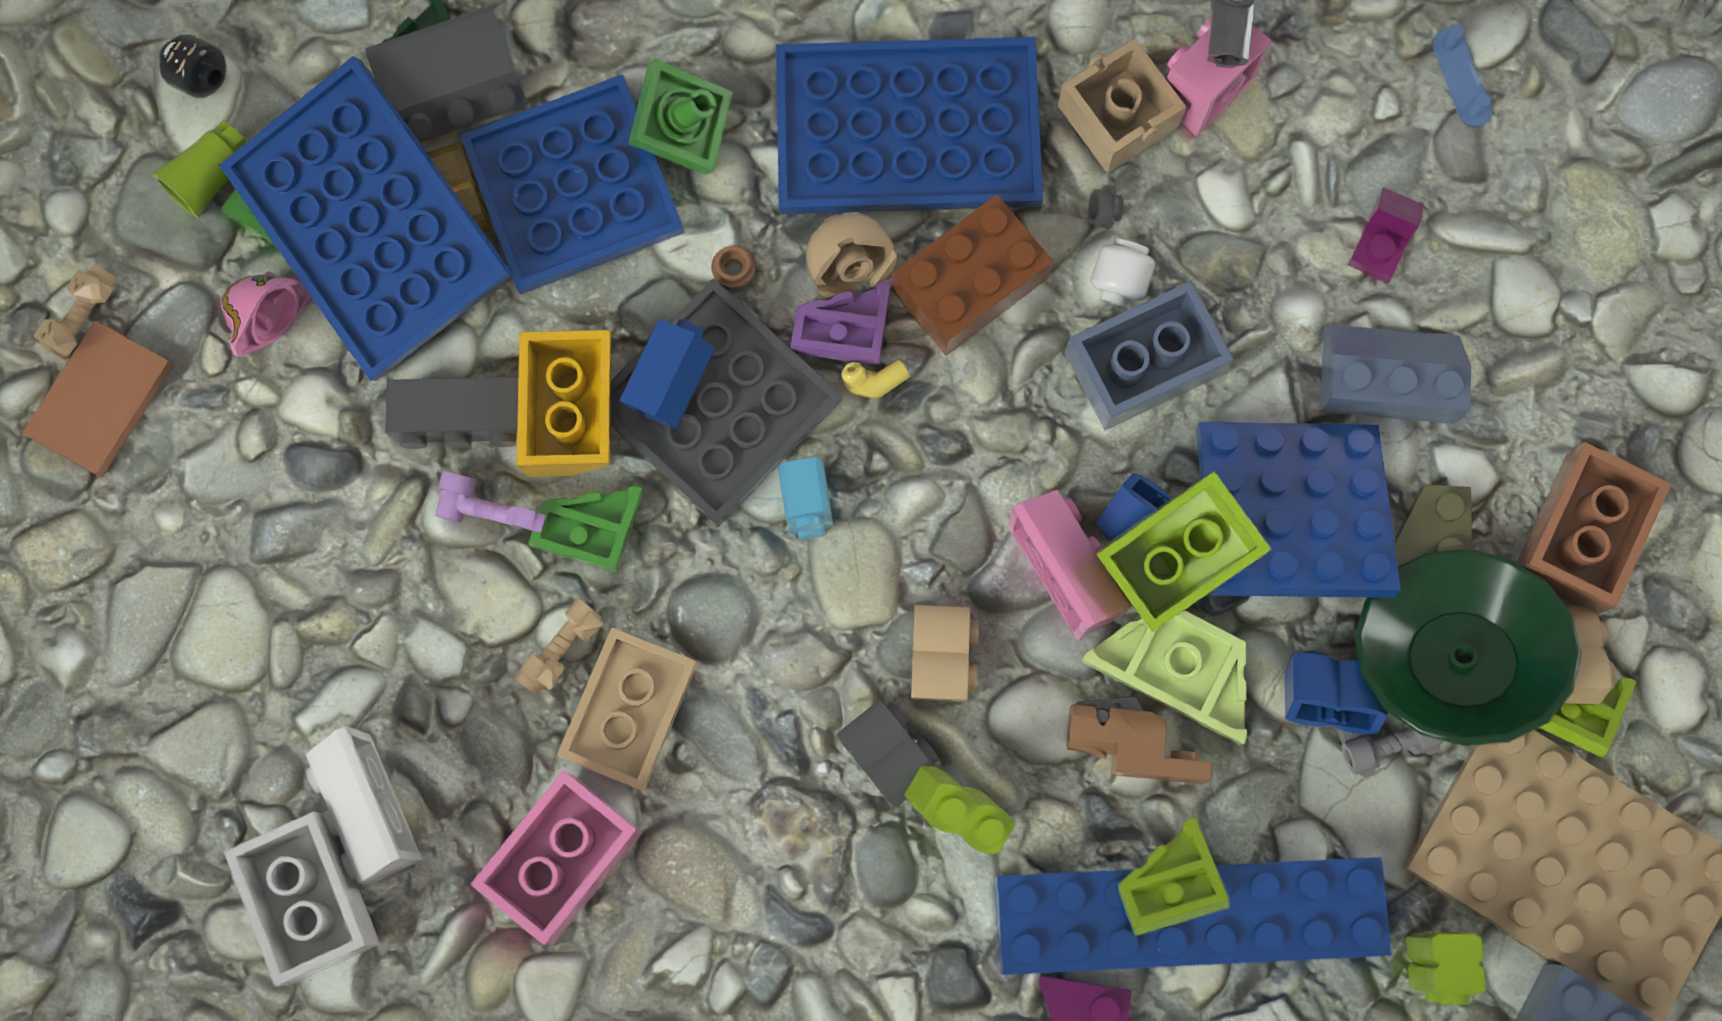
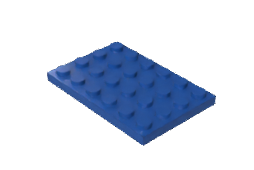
[776,37,1043,214]
[219,56,513,381]

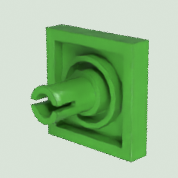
[628,59,732,175]

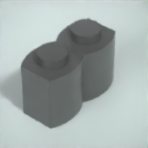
[836,699,940,809]

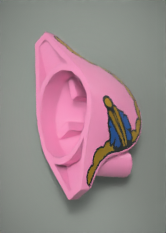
[221,271,311,358]

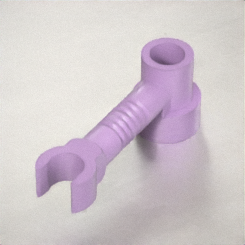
[435,471,546,533]

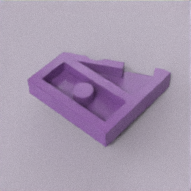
[791,281,891,365]

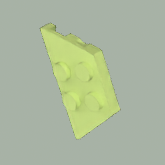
[1081,610,1247,746]

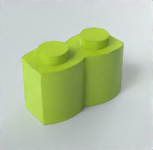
[904,766,1015,854]

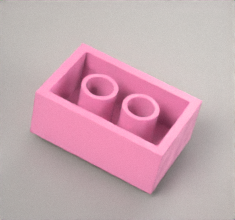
[470,770,643,946]

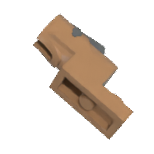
[1067,697,1212,784]

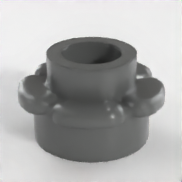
[1088,186,1124,229]

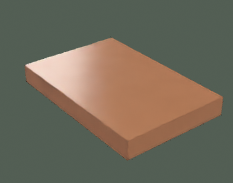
[22,320,174,478]

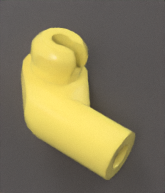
[841,359,910,399]

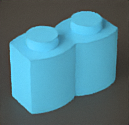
[778,457,833,540]

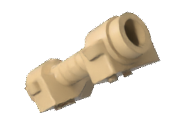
[34,264,118,361]
[514,598,604,695]

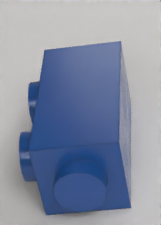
[619,319,715,429]

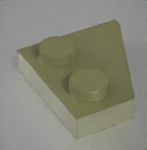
[1395,485,1472,567]

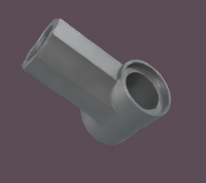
[1207,0,1255,68]

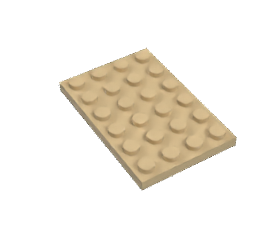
[1403,730,1722,1021]

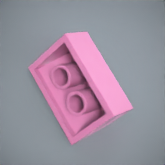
[1007,490,1130,641]

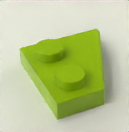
[1539,678,1637,758]
[1118,817,1229,936]

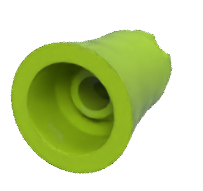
[151,121,247,219]

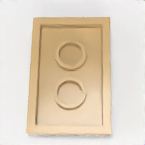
[556,627,698,792]

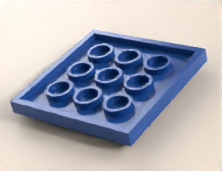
[460,74,685,295]
[1196,422,1401,598]

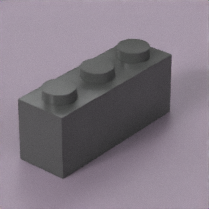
[385,377,519,449]

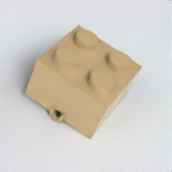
[1058,38,1186,174]

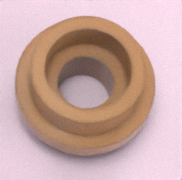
[711,245,756,290]

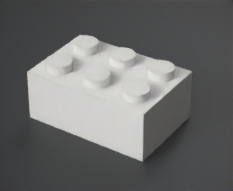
[224,812,380,987]

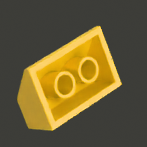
[517,330,611,477]

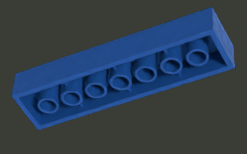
[994,857,1392,975]

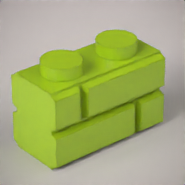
[1406,932,1486,1005]

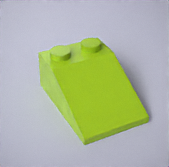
[1096,471,1271,632]

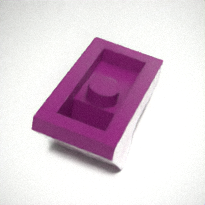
[1347,187,1424,283]

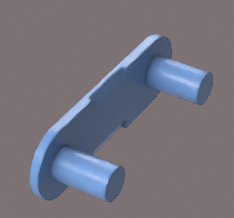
[1432,24,1492,127]

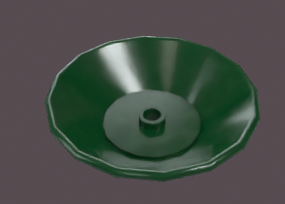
[1354,549,1582,746]

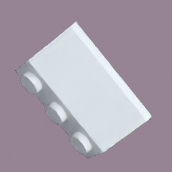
[306,726,423,885]

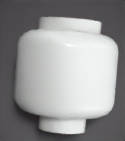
[1091,238,1155,308]

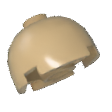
[806,213,897,298]

